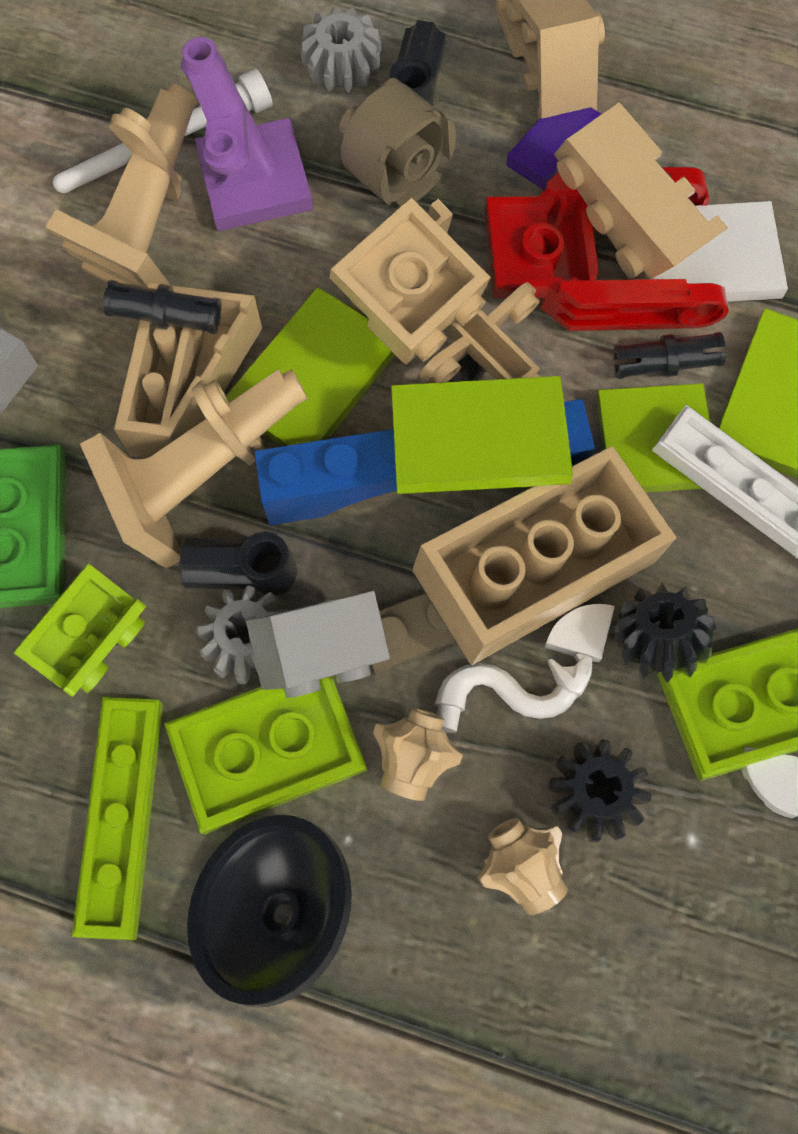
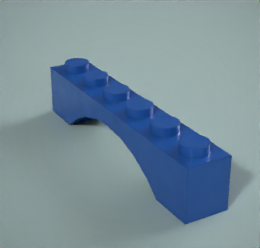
[255,399,595,525]

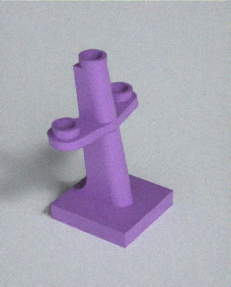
[181,37,313,231]

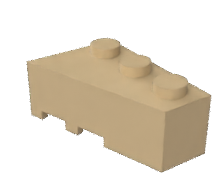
[496,0,605,119]
[554,102,728,280]
[114,283,262,458]

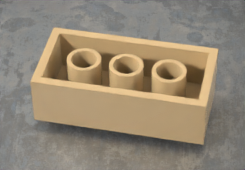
[412,446,677,666]

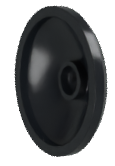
[187,815,352,1007]

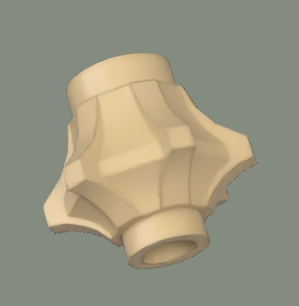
[373,708,464,801]
[477,818,568,915]

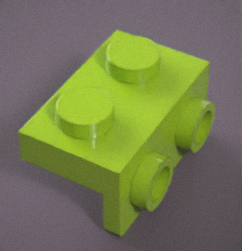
[13,563,146,697]

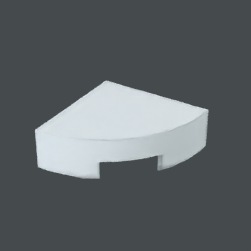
[544,604,615,663]
[741,747,798,818]

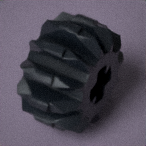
[615,582,716,683]
[548,739,651,843]

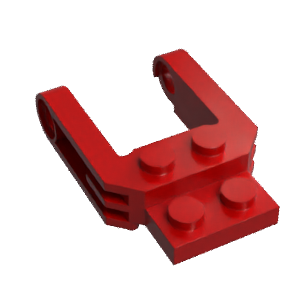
[484,167,729,331]

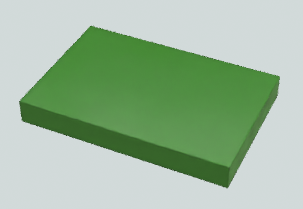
[0,444,65,608]

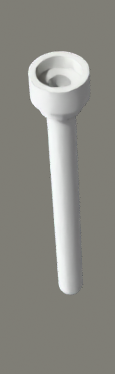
[53,68,273,193]

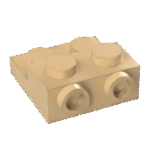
[329,197,490,365]

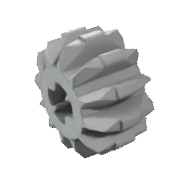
[300,6,382,94]
[197,585,288,684]

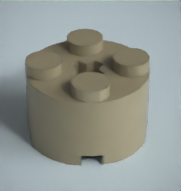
[339,78,456,207]

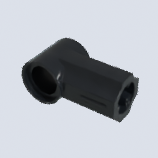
[390,20,446,106]
[180,531,297,595]

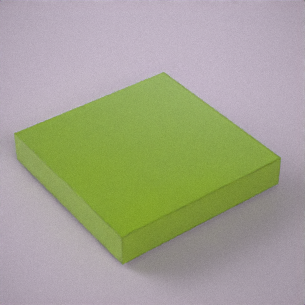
[596,383,710,493]

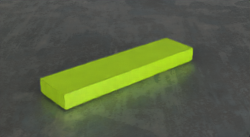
[72,697,163,940]

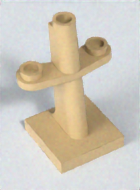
[45,83,198,287]
[351,199,540,384]
[80,369,308,569]

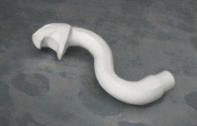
[435,653,592,733]

